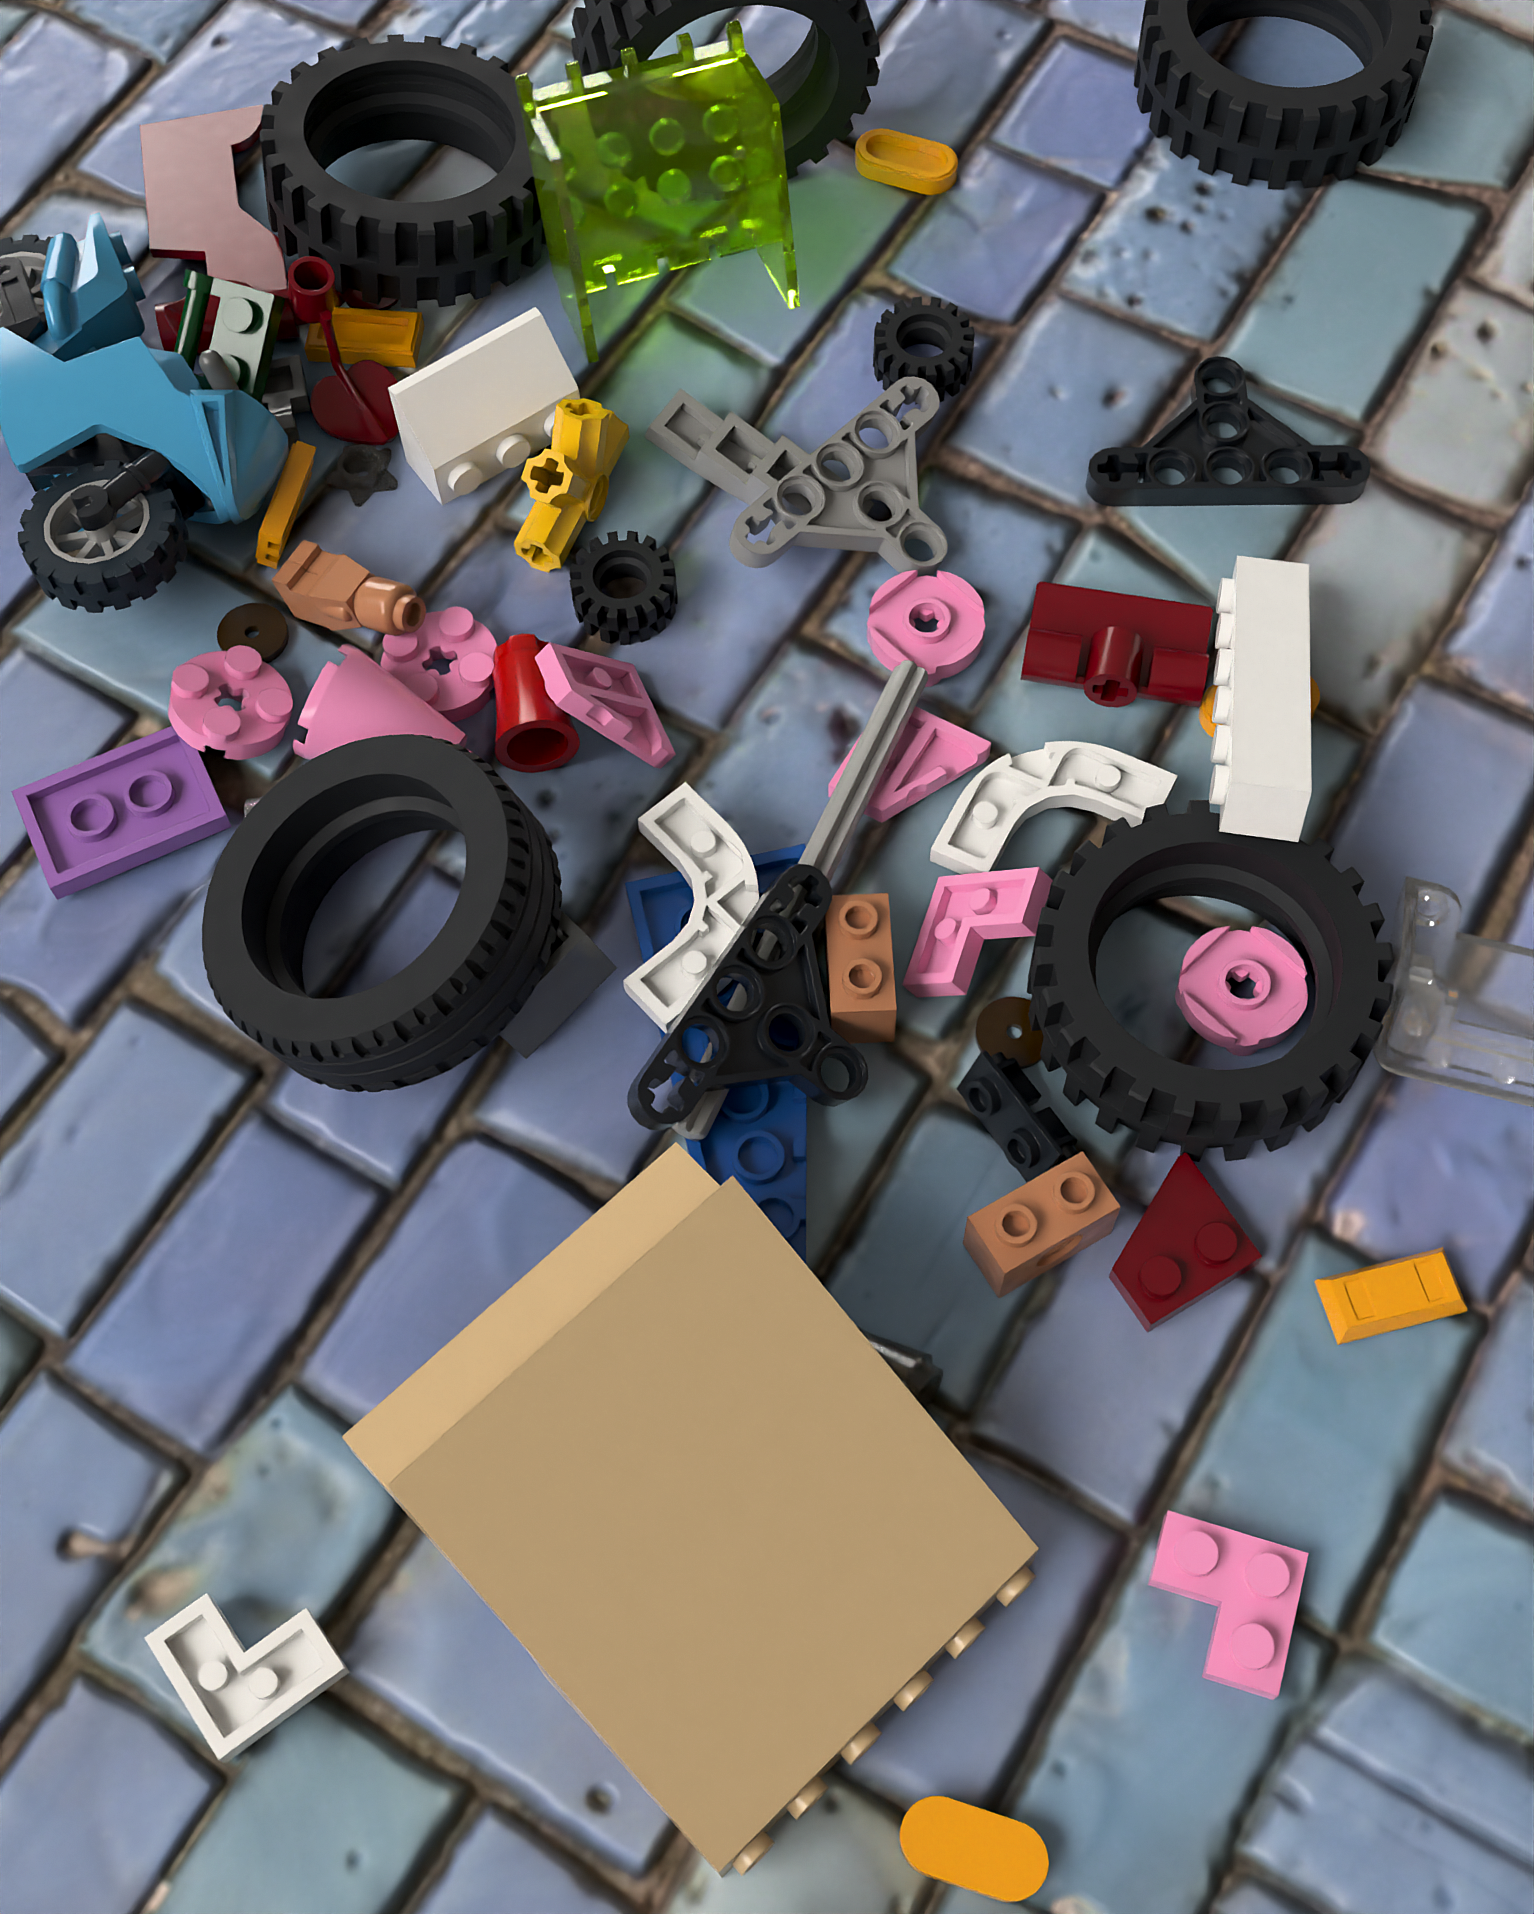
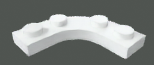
[930,741,1178,874]
[623,782,759,1033]

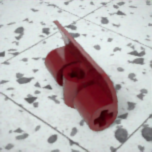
[1020,582,1213,708]

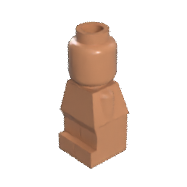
[271,540,426,636]

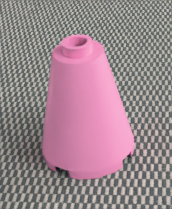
[293,644,473,760]

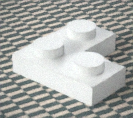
[144,1593,350,1764]

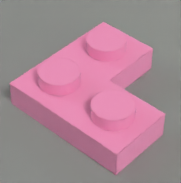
[902,867,1053,998]
[1148,1510,1309,1700]

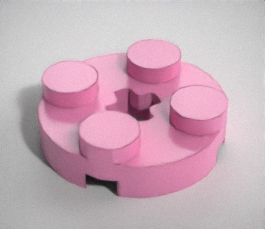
[867,570,986,687]
[380,606,497,723]
[168,645,293,760]
[1175,926,1308,1057]

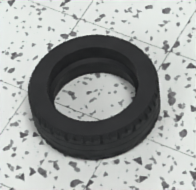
[202,734,562,1092]

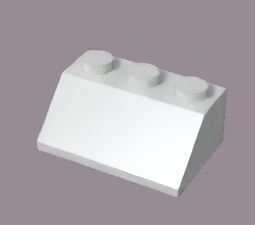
[388,307,580,506]

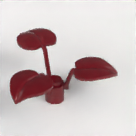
[164,256,399,445]

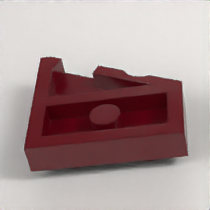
[1109,1152,1262,1333]

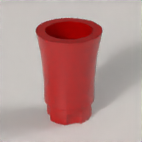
[492,633,580,773]

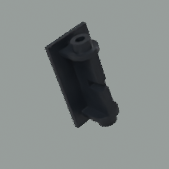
[956,1050,1079,1182]

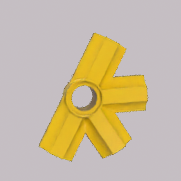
[514,398,630,573]

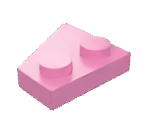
[534,642,676,769]
[828,706,991,823]

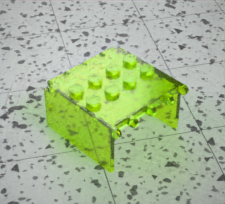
[515,20,800,363]

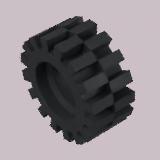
[873,296,975,404]
[569,531,678,645]

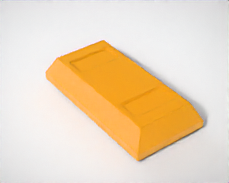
[1314,1247,1468,1345]

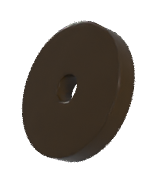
[217,603,289,664]
[975,996,1044,1069]

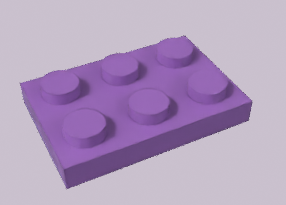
[11,726,232,900]

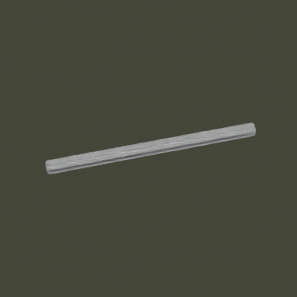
[672,660,928,1142]

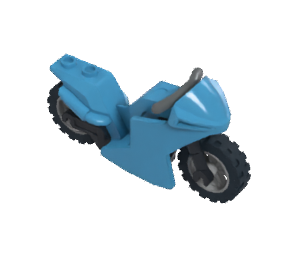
[0,212,289,613]

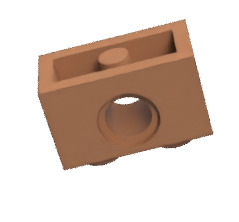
[824,893,897,1044]
[963,1151,1121,1298]

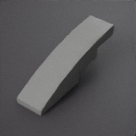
[645,388,875,515]

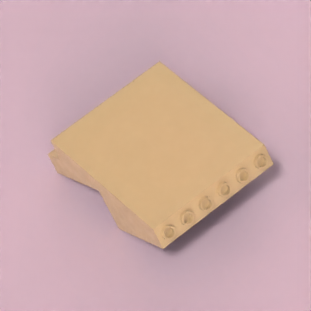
[342,1142,1039,1878]

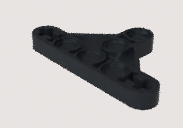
[1085,356,1371,507]
[627,864,868,1131]

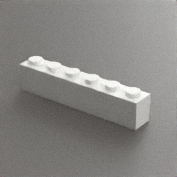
[1209,555,1312,842]

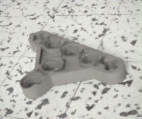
[729,376,948,577]

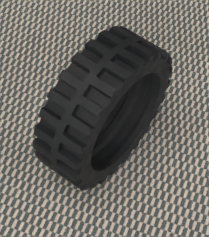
[571,0,881,199]
[1134,0,1434,190]
[260,34,559,309]
[1027,800,1394,1162]

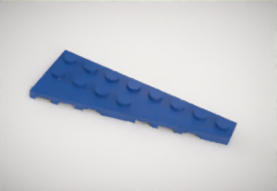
[625,843,807,1264]

